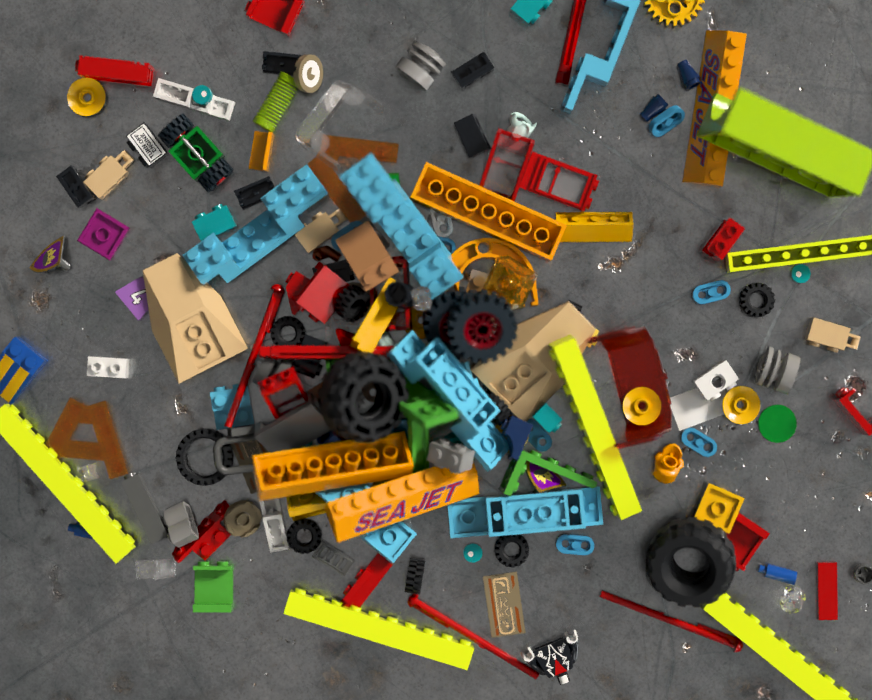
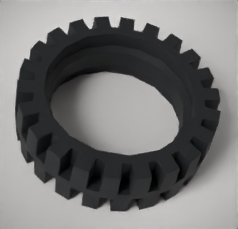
[176,429,233,486]

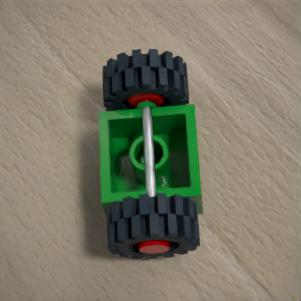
[158,113,234,193]

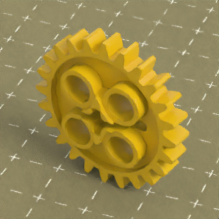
[644,0,705,27]

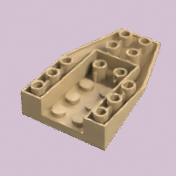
[143,253,248,383]
[471,302,596,422]

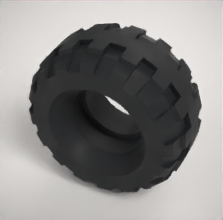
[318,351,409,443]
[646,517,736,608]

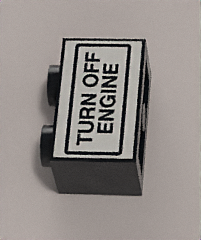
[126,122,170,168]

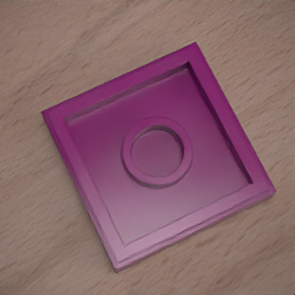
[77,208,130,261]

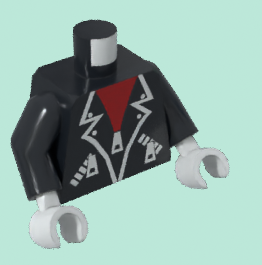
[520,630,579,685]

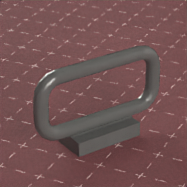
[213,423,268,475]

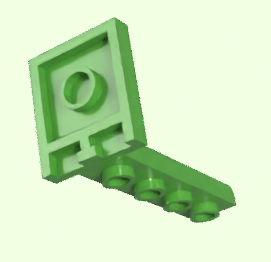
[399,392,458,474]
[499,450,597,496]

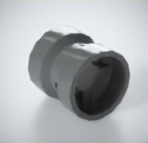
[852,564,872,584]

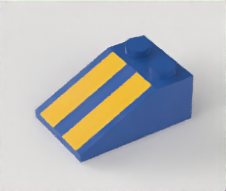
[0,337,48,405]

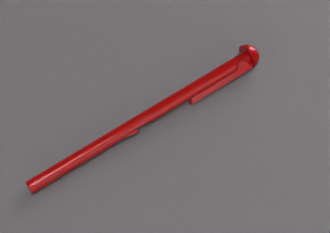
[224,284,284,428]
[599,590,743,653]
[407,594,539,680]

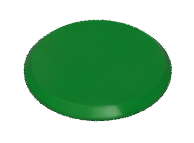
[758,405,797,443]

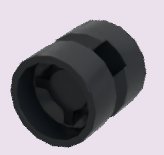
[385,281,418,309]

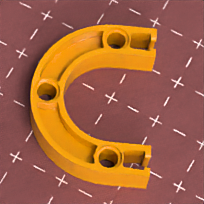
[439,238,539,308]

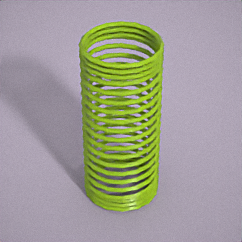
[252,71,298,133]

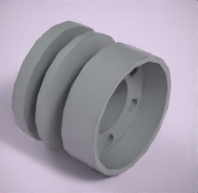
[395,40,446,91]
[755,346,800,394]

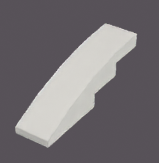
[153,78,235,121]
[259,498,289,553]

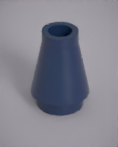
[677,60,701,90]
[640,94,669,122]

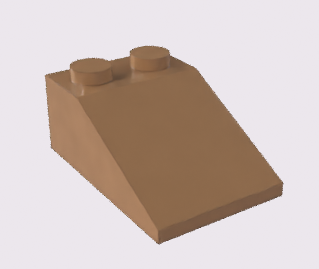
[335,221,399,291]

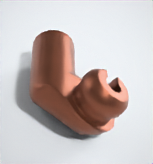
[312,245,342,262]

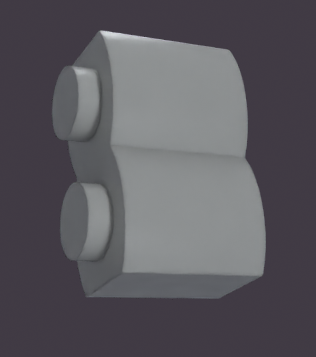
[163,501,199,548]

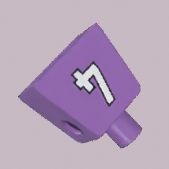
[115,276,149,320]

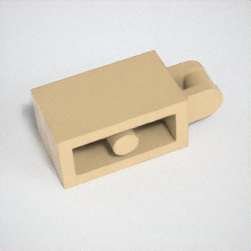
[84,150,135,200]
[294,208,348,254]
[804,317,861,353]

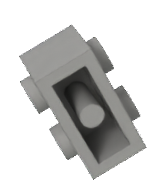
[427,438,475,474]

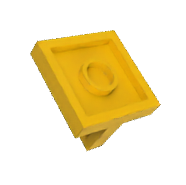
[694,483,745,534]
[286,492,327,521]

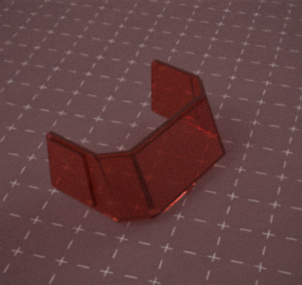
[587,326,672,449]

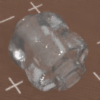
[779,585,806,614]

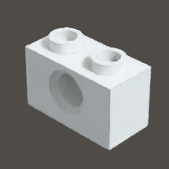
[87,357,130,378]
[692,360,739,401]

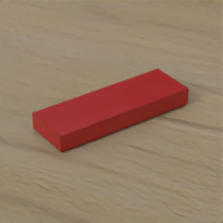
[817,562,838,620]

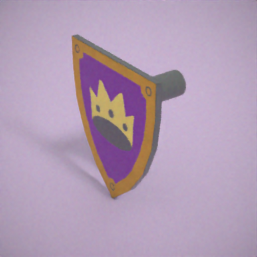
[30,236,71,273]
[526,461,566,494]

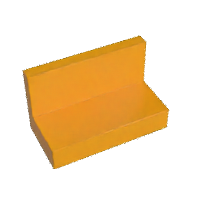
[249,131,274,172]

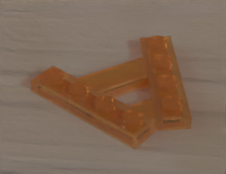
[307,135,399,223]
[45,397,129,479]

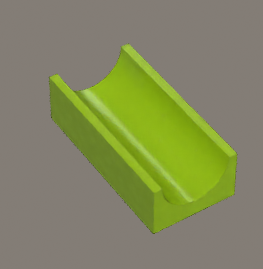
[697,88,872,198]

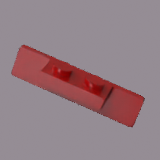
[172,500,231,563]
[341,553,393,607]

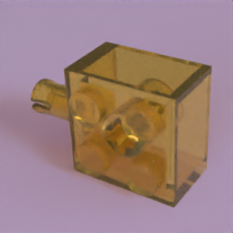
[482,256,538,310]

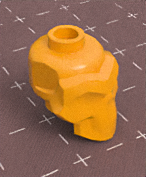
[653,444,684,484]

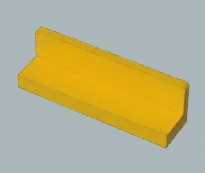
[555,212,633,242]
[350,277,398,353]

